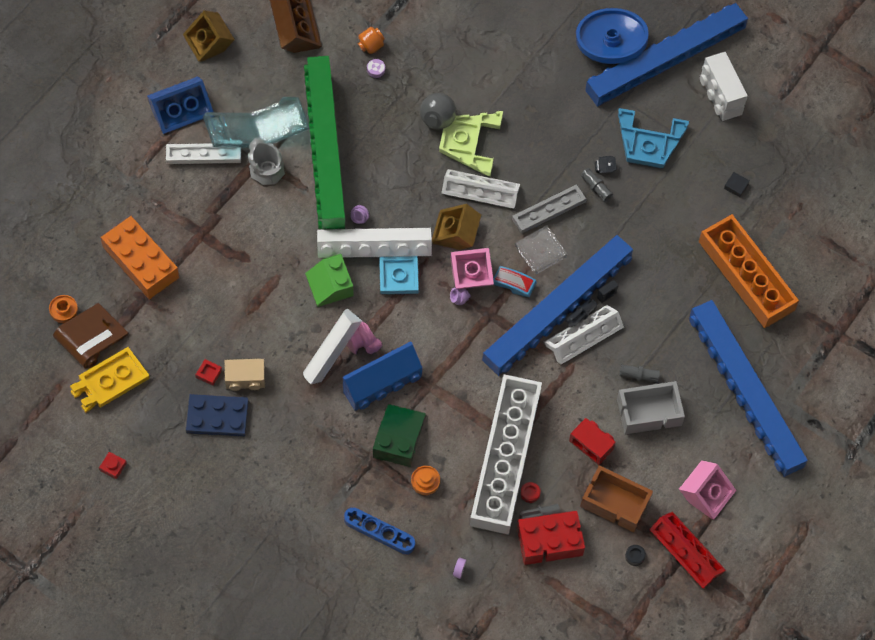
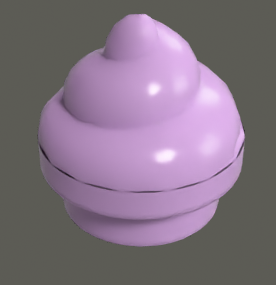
[351,205,369,224]
[450,288,470,305]

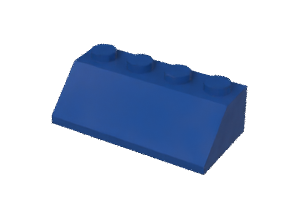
[343,341,422,411]

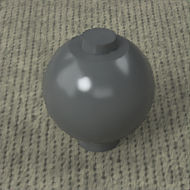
[420,93,457,130]

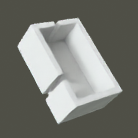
[700,52,748,121]

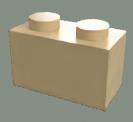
[225,359,265,391]

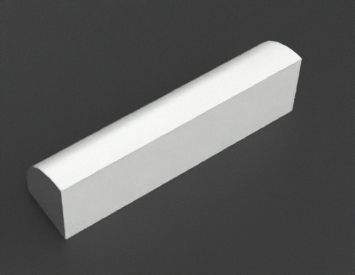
[303,309,362,384]

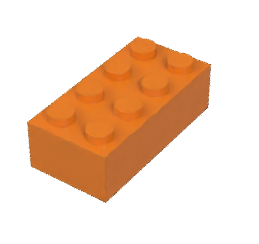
[101,216,179,300]

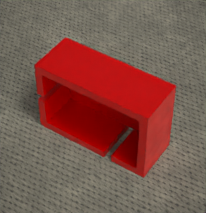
[517,511,585,565]

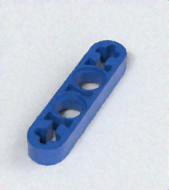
[344,508,415,554]

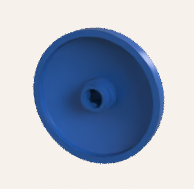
[576,8,648,64]

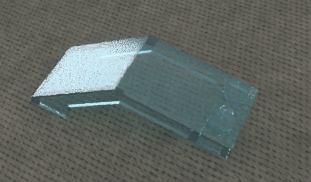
[203,97,309,148]

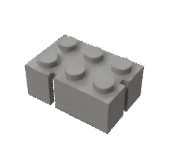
[617,381,685,434]

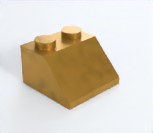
[183,10,235,62]
[432,204,481,250]

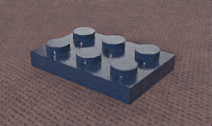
[186,394,249,437]

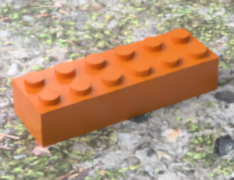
[699,214,799,328]

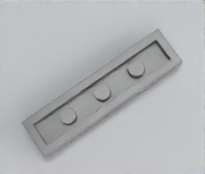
[512,184,586,234]

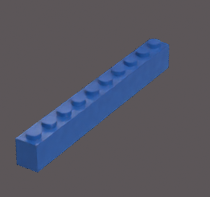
[585,3,748,107]
[482,235,633,376]
[689,300,808,477]

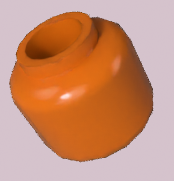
[357,27,385,54]

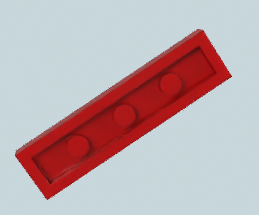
[650,512,726,589]

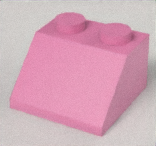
[451,248,494,289]
[679,460,736,519]

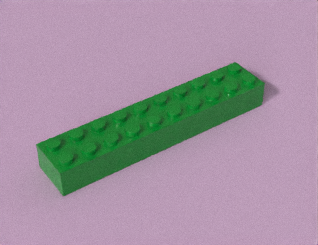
[304,56,345,230]

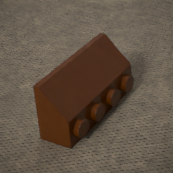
[270,0,322,53]

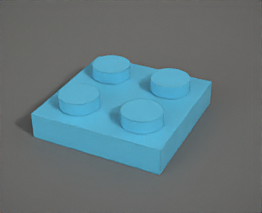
[379,256,419,294]

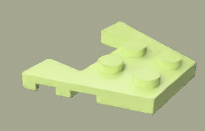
[439,111,503,176]

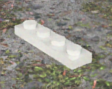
[166,143,241,164]

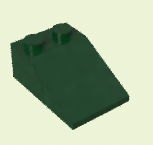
[373,404,426,467]

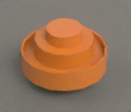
[49,295,78,323]
[411,466,440,495]

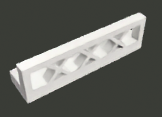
[442,169,520,208]
[544,305,624,364]

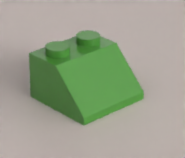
[305,254,354,307]

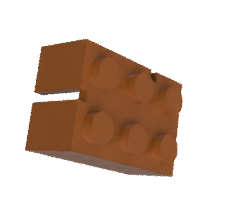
[580,465,653,532]

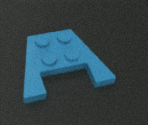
[618,108,689,168]

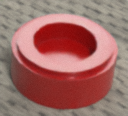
[520,482,541,503]

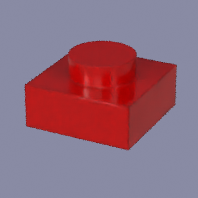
[99,452,127,479]

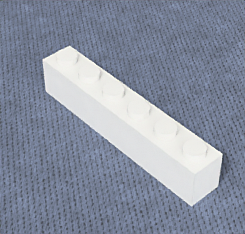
[317,228,432,258]

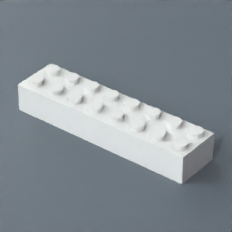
[470,375,542,535]

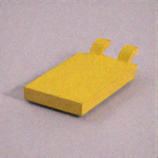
[70,347,150,413]

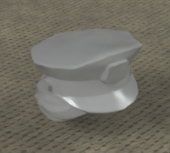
[248,138,285,185]

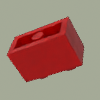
[569,418,616,465]

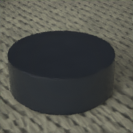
[625,545,646,566]

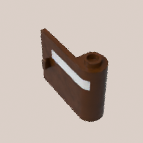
[53,303,129,368]

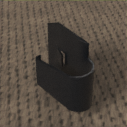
[595,156,616,173]

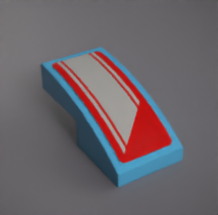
[493,266,537,297]

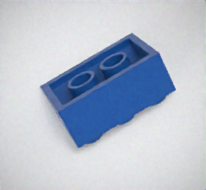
[147,77,214,134]

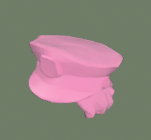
[347,322,382,354]

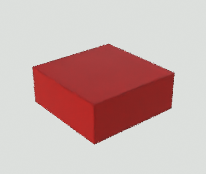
[195,359,222,386]

